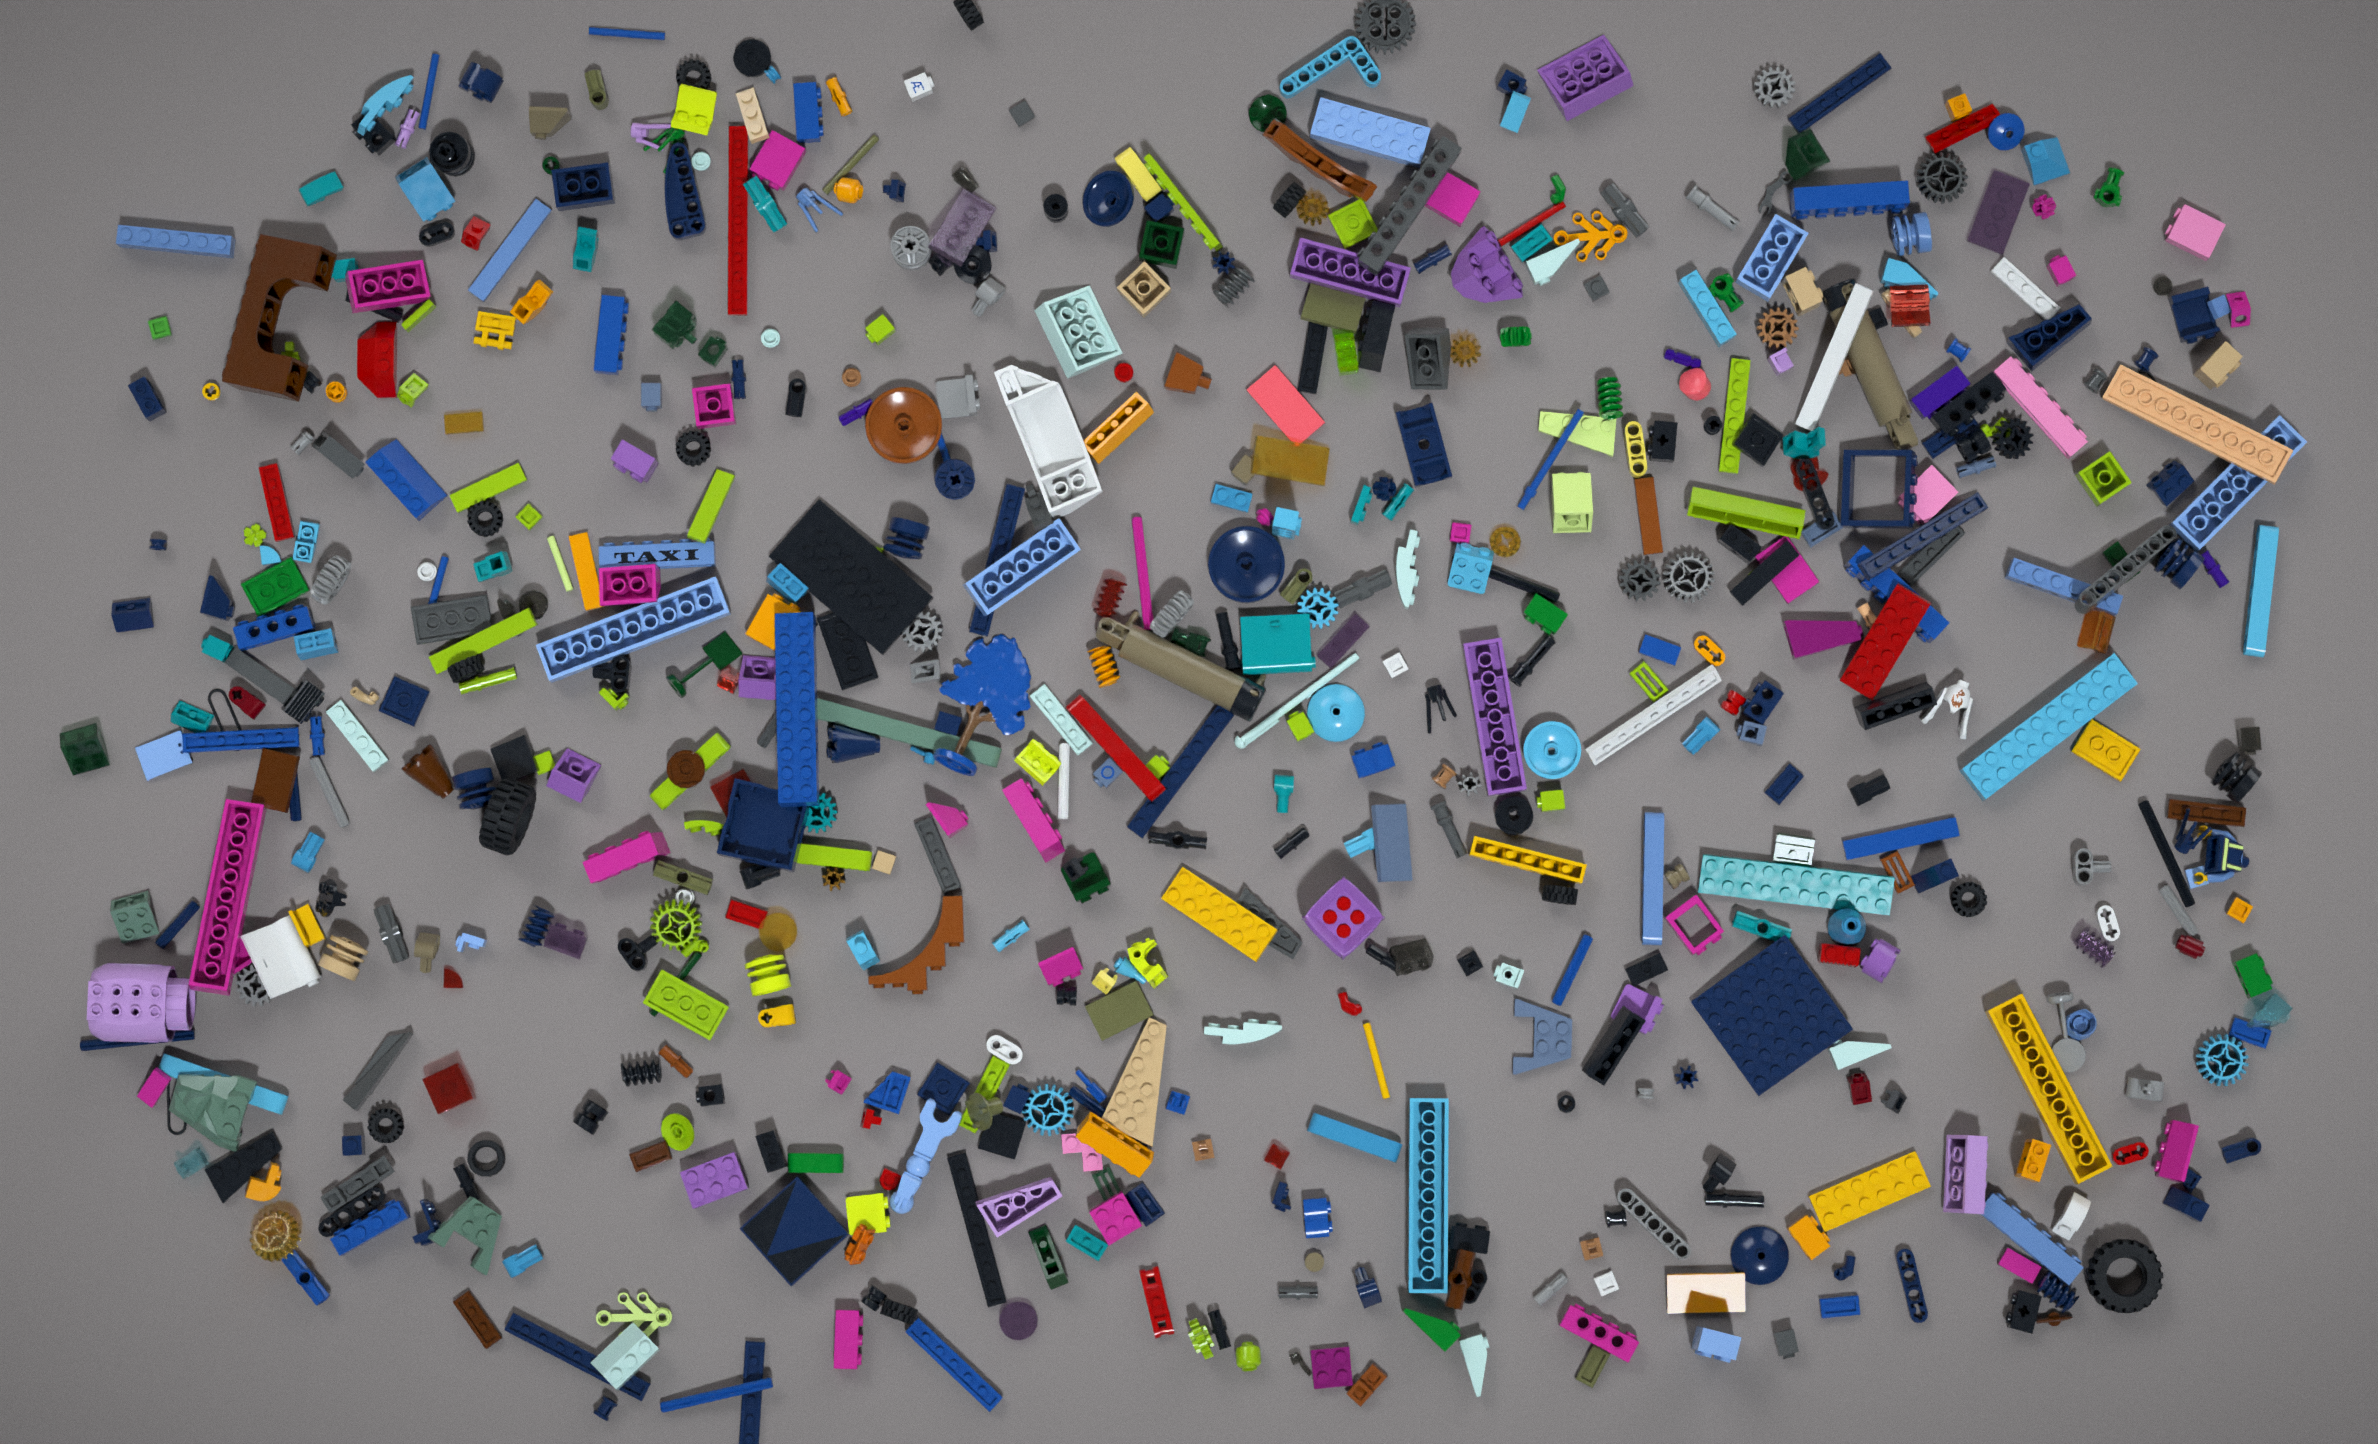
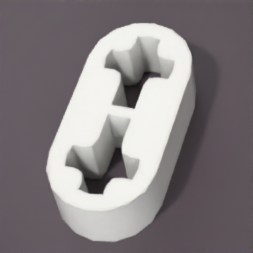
[2096,905,2120,942]

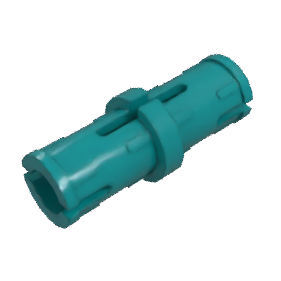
[1382,483,1414,521]

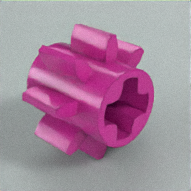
[2032,194,2057,220]

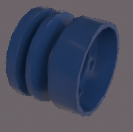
[934,458,975,500]
[883,517,930,559]
[2154,538,2205,590]
[452,768,496,810]

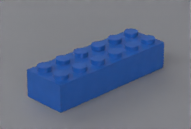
[1790,180,1910,220]
[1844,545,1950,643]

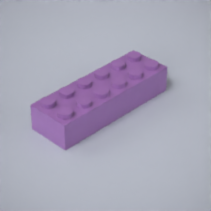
[1290,237,1411,308]

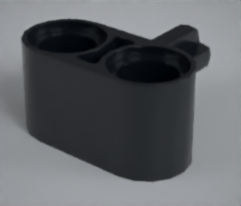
[592,656,632,694]
[618,935,658,972]
[1703,1153,1737,1193]
[1448,1269,1488,1304]

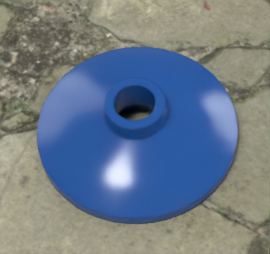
[1988,113,2025,150]

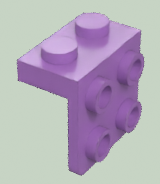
[1611,984,1664,1035]

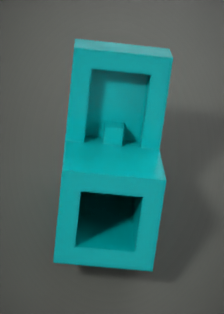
[573,227,599,272]
[1783,427,1826,459]
[473,551,513,582]

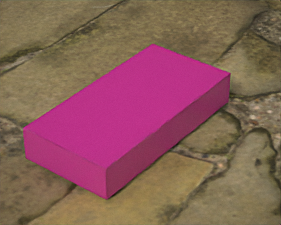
[137,1067,172,1108]
[1998,1248,2041,1284]

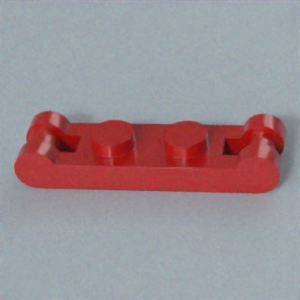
[1139,1266,1174,1339]

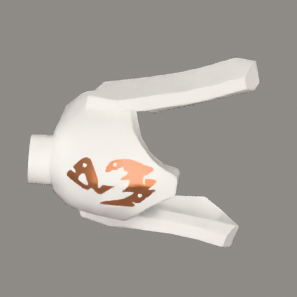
[1921,680,1973,739]

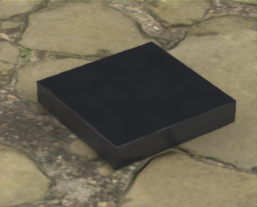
[1732,413,1783,467]
[490,735,540,781]
[978,1114,1026,1160]

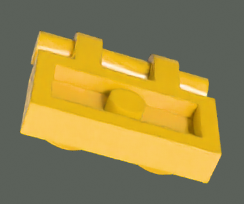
[473,311,517,350]

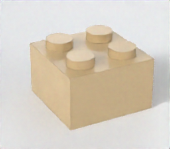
[1117,261,1171,318]
[1782,267,1824,317]
[2193,341,2243,390]

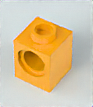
[1945,93,1972,122]

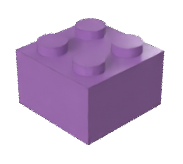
[611,439,659,483]

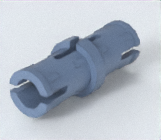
[1956,455,1996,479]

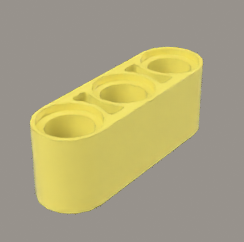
[1114,147,1162,202]
[1624,421,1647,478]

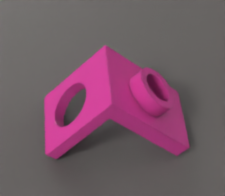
[2226,291,2251,328]

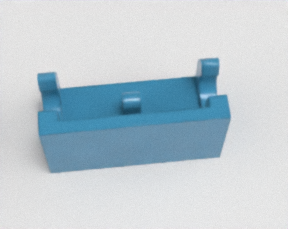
[766,563,809,605]
[294,628,338,661]

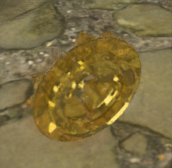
[1490,527,1521,558]

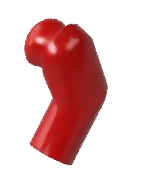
[1337,992,1362,1016]

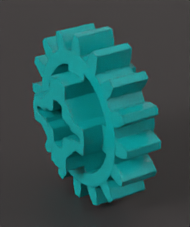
[805,793,838,834]

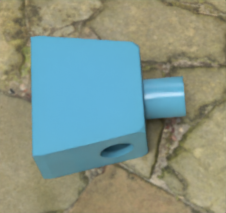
[846,929,880,971]

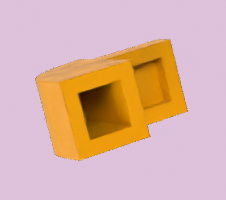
[510,279,553,325]
[245,1162,282,1201]

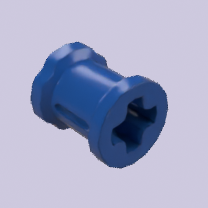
[1946,338,1971,363]

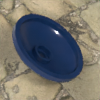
[1083,171,1134,227]
[1731,1227,1789,1285]

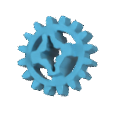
[1297,588,1339,630]

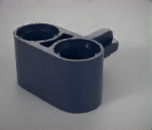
[1354,1267,1382,1309]

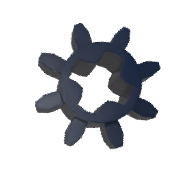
[1212,252,1235,275]
[1373,477,1396,501]
[1675,1066,1699,1089]

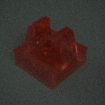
[717,668,740,694]
[1264,1144,1290,1170]

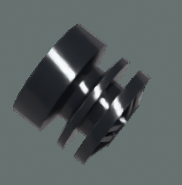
[429,132,475,177]
[2210,752,2262,804]

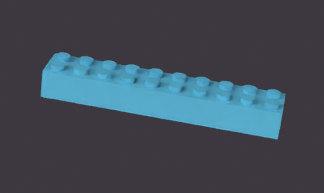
[1959,653,2138,801]
[1408,1098,1449,1293]

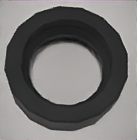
[467,1140,505,1177]

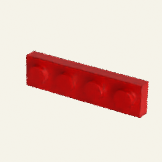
[1925,104,2000,153]
[258,463,295,542]

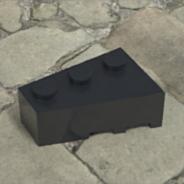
[1358,301,1395,372]

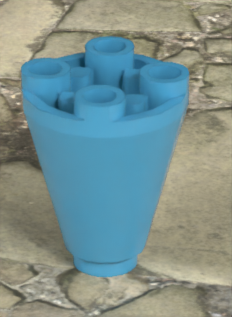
[1827,908,1866,946]

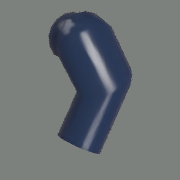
[1834,1255,1856,1281]

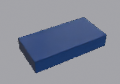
[1639,634,1681,666]
[2228,1018,2272,1049]
[1819,1295,1860,1318]

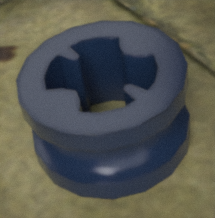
[149,539,167,551]

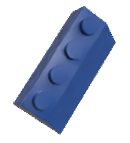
[365,439,447,521]

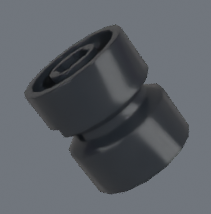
[1043,194,1069,223]
[1956,428,1992,463]
[573,1099,608,1135]

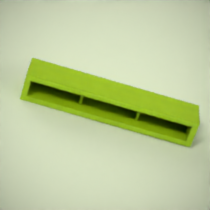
[1687,487,1806,539]

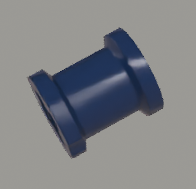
[2134,347,2159,372]
[593,1395,618,1421]

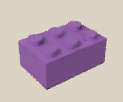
[680,1152,749,1209]

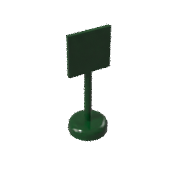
[666,632,743,698]

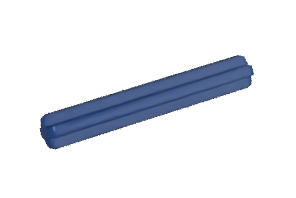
[1552,934,1593,1006]

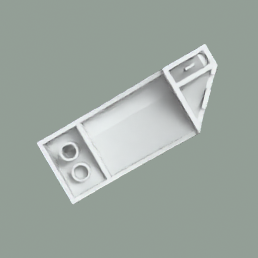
[994,365,1103,519]

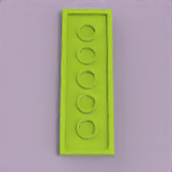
[1144,153,1223,251]

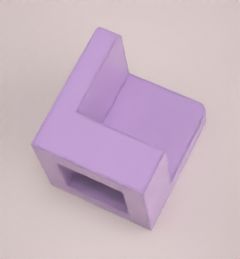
[1767,347,1794,376]

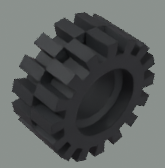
[953,0,984,31]
[676,59,711,89]
[1273,182,1306,218]
[675,430,711,467]
[467,501,503,537]
[447,655,485,683]
[1951,882,1987,917]
[1542,885,1578,905]
[367,1108,404,1143]
[880,1299,918,1325]

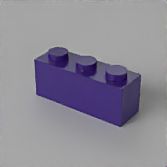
[1909,366,1971,420]

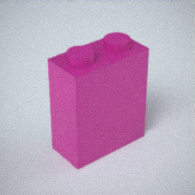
[750,130,806,191]
[1425,173,1481,227]

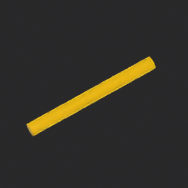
[1363,1023,1390,1099]

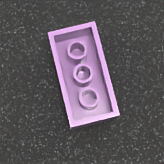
[1943,1135,1988,1214]

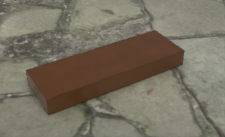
[453,1291,502,1349]

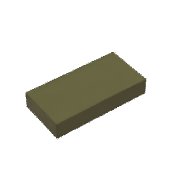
[1575,1345,1610,1388]

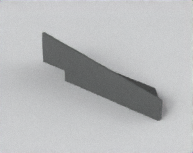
[343,1032,413,1111]

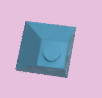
[2021,137,2070,186]

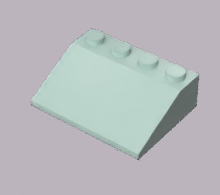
[1034,285,1123,379]

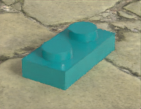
[1511,224,1553,263]
[1351,485,1373,525]
[1066,1225,1108,1261]

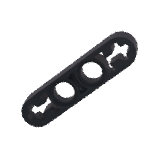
[1795,459,1835,530]
[318,1187,386,1237]

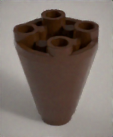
[401,744,454,799]

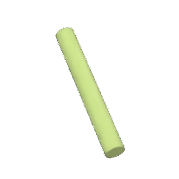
[547,536,573,592]

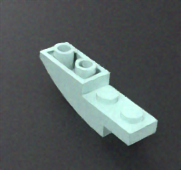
[1396,529,1420,609]
[1204,1019,1282,1045]

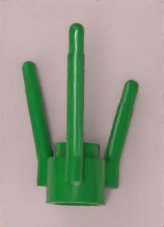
[643,127,685,174]

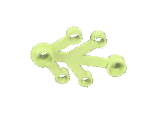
[596,1292,672,1338]

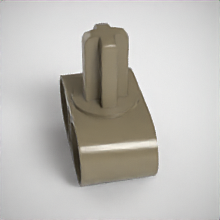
[414,932,440,973]

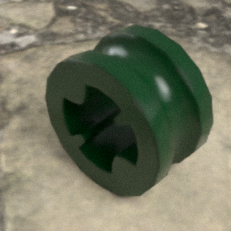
[542,156,560,175]

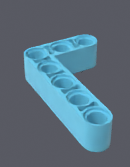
[1280,36,1381,98]

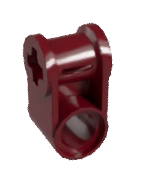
[228,686,266,720]

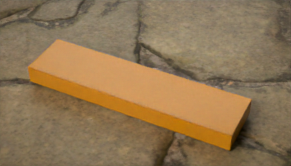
[568,532,605,611]

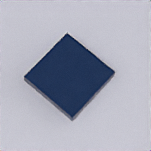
[379,676,430,727]
[917,1062,970,1116]

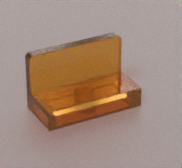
[2077,610,2116,654]

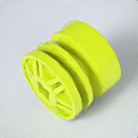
[744,954,791,997]

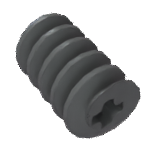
[1213,267,1255,308]

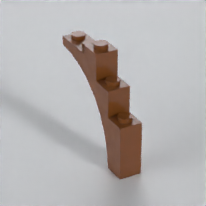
[1263,120,1377,202]
[868,896,965,995]

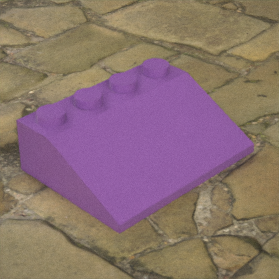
[1537,35,1634,121]

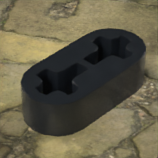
[419,222,455,247]

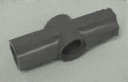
[1600,183,1649,238]
[1333,569,1392,609]
[373,904,409,964]

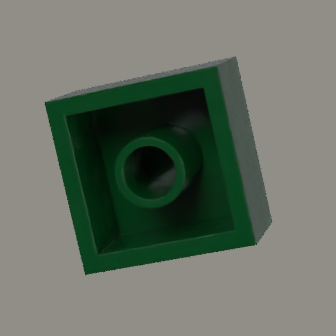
[1139,220,1185,269]

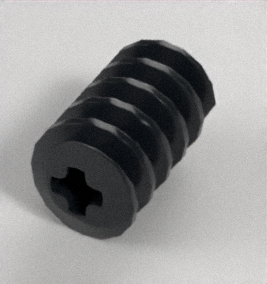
[621,1059,662,1087]

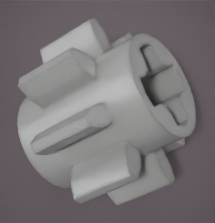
[1458,772,1482,797]

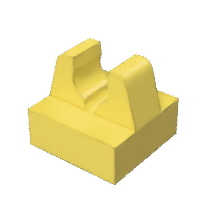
[1092,968,1118,995]

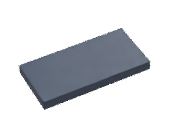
[1371,804,1413,882]

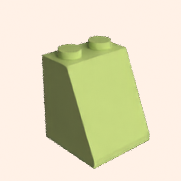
[1551,472,1593,533]

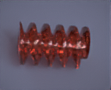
[1093,578,1127,620]

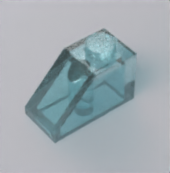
[2247,993,2293,1028]

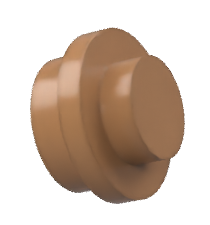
[842,368,861,387]

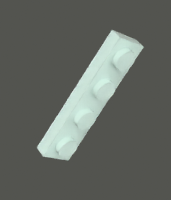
[326,700,389,772]

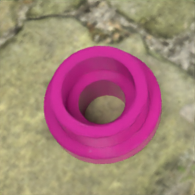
[1256,508,1274,526]

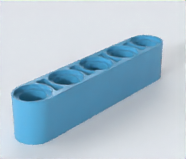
[1307,1113,1403,1163]

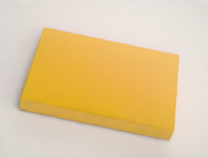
[2071,719,2141,782]

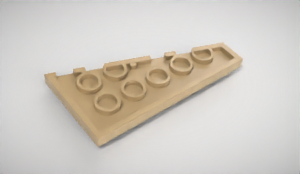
[1102,1017,1167,1147]

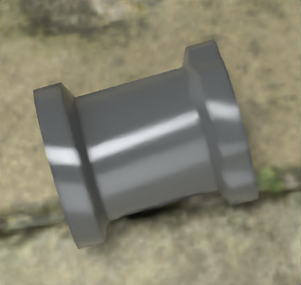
[2084,368,2109,394]

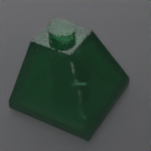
[1785,129,1830,181]

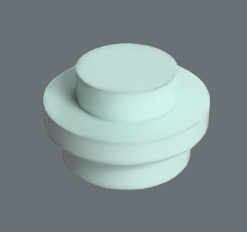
[691,152,711,171]
[761,329,780,348]

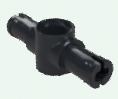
[1149,831,1207,850]

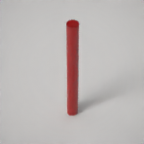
[1497,201,1566,247]

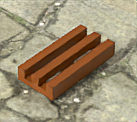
[1880,851,1915,894]

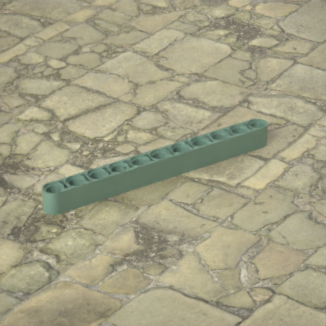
[817,698,1002,768]

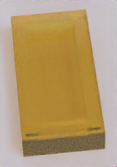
[444,412,484,435]

